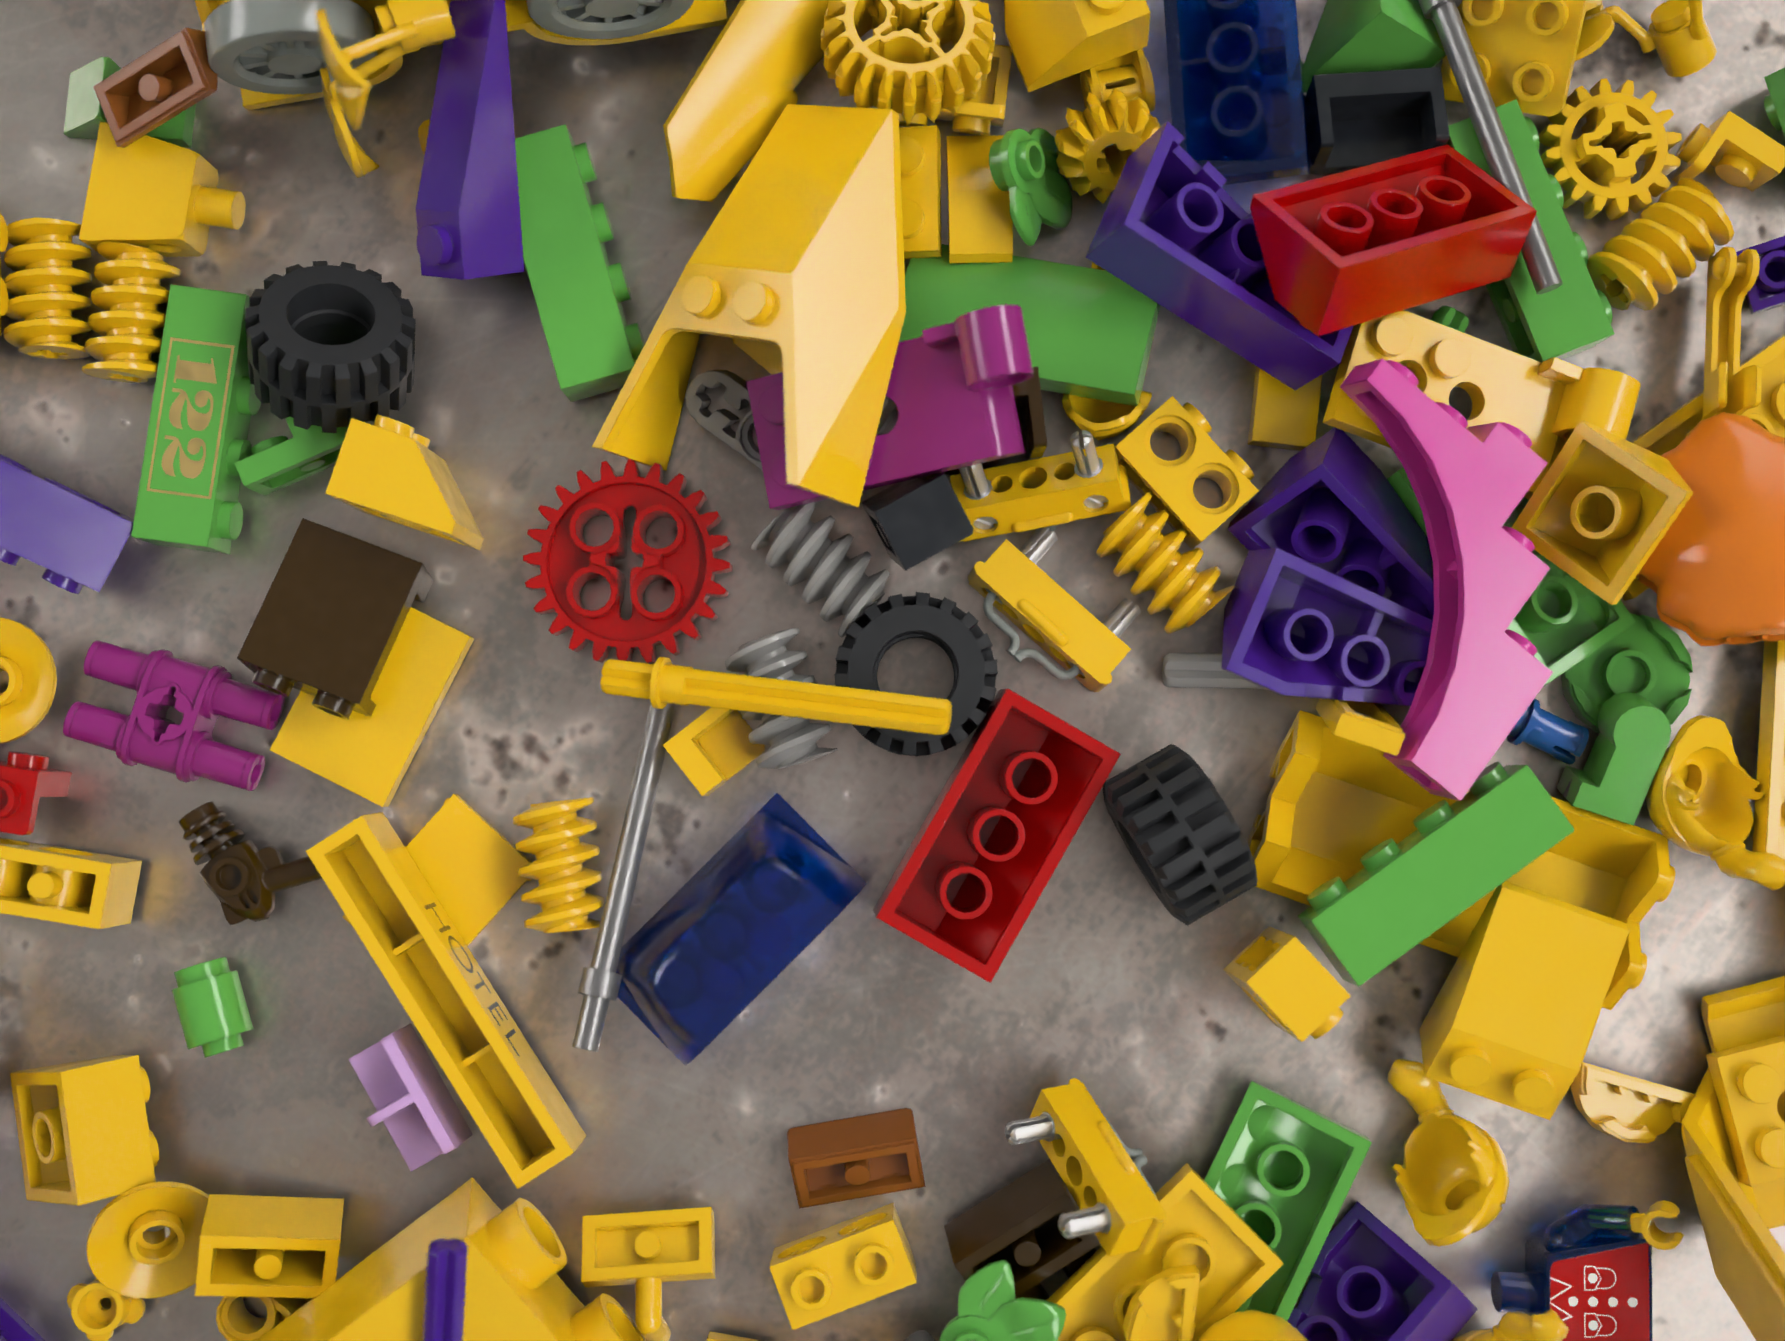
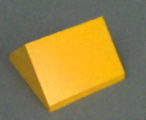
[1511,421,1693,605]

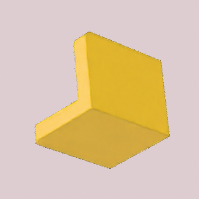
[663,707,766,796]

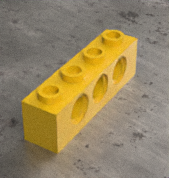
[0,837,142,929]

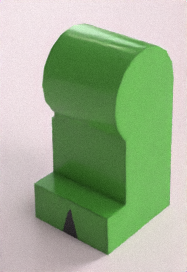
[1556,692,1671,825]

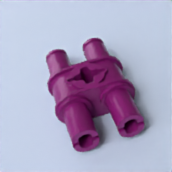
[63,640,285,791]

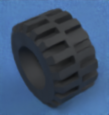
[245,261,416,433]
[834,592,998,756]
[1103,744,1257,926]

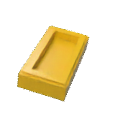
[1315,698,1406,756]

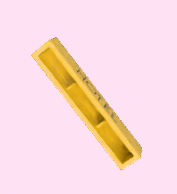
[306,812,586,1189]

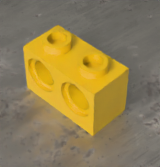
[1115,395,1259,550]
[1223,926,1351,1042]
[769,1203,917,1330]

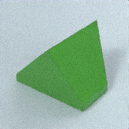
[1293,0,1446,93]

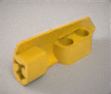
[663,0,831,202]

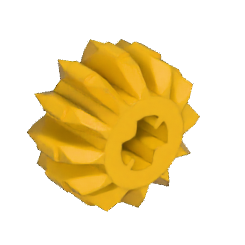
[1055,88,1161,204]

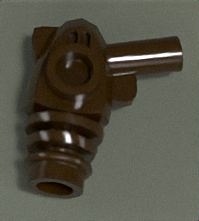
[178,801,322,925]

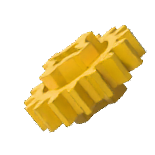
[1539,78,1682,221]

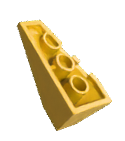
[1004,0,1150,93]

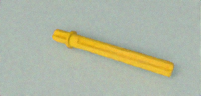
[600,657,952,735]

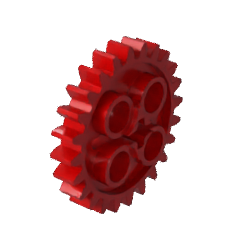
[523,459,733,664]

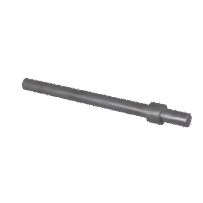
[1418,0,1563,294]
[572,703,676,1052]

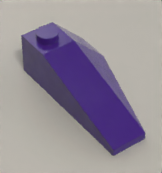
[416,0,524,280]
[1227,427,1434,620]
[1221,548,1433,706]
[1287,1201,1478,1341]

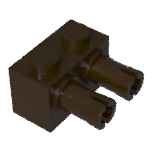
[944,1159,1100,1301]

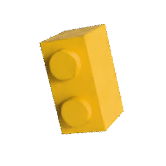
[195,1194,344,1298]

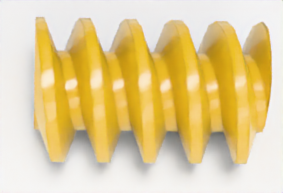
[1587,178,1734,311]
[4,217,92,359]
[82,241,181,383]
[1096,491,1235,634]
[513,797,605,933]

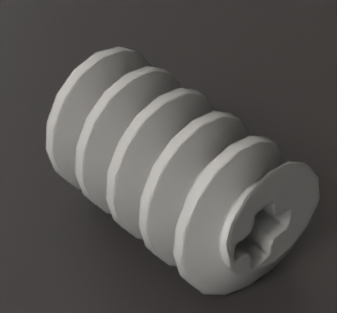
[750,502,890,637]
[725,628,838,769]

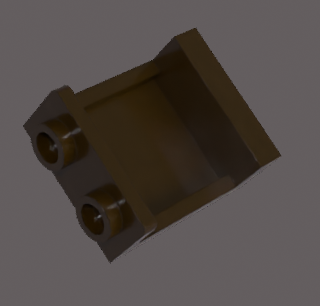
[237,518,433,720]

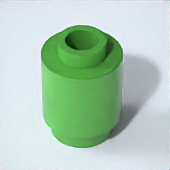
[172,957,254,1058]

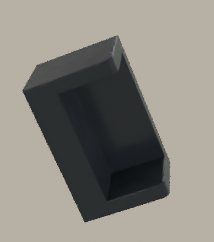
[1301,67,1449,175]
[861,472,973,571]

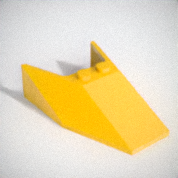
[592,104,906,507]

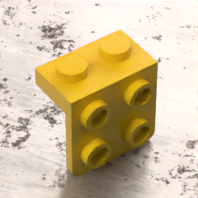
[1441,0,1602,117]

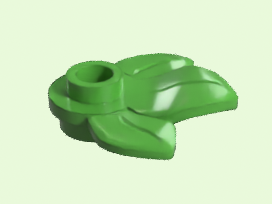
[989,128,1073,246]
[939,1260,1066,1341]

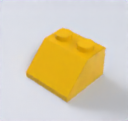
[325,415,484,551]
[10,1055,159,1206]

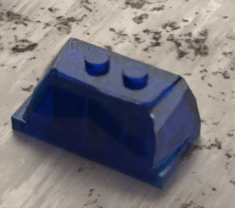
[1163,0,1310,185]
[616,792,867,1065]

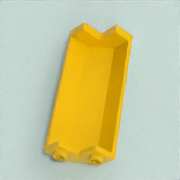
[1248,710,1675,1010]

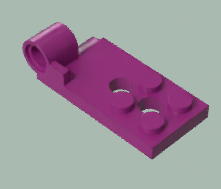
[746,305,1034,510]

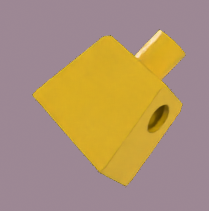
[79,121,246,257]

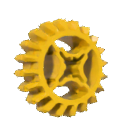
[821,0,996,125]

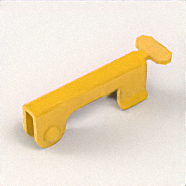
[1685,247,1762,437]

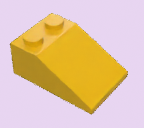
[1419,881,1629,1120]

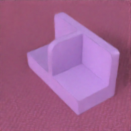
[348,1024,473,1172]

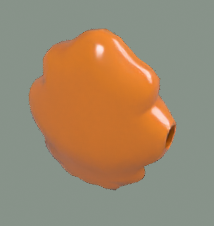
[1635,412,1785,647]

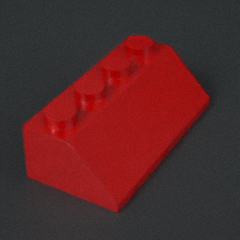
[1250,144,1537,337]
[873,688,1121,983]

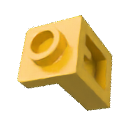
[1671,111,1785,192]

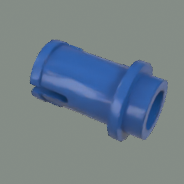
[1507,698,1589,765]

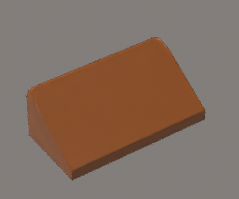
[93,27,218,148]
[787,1108,925,1208]

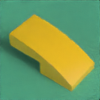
[946,135,1013,263]

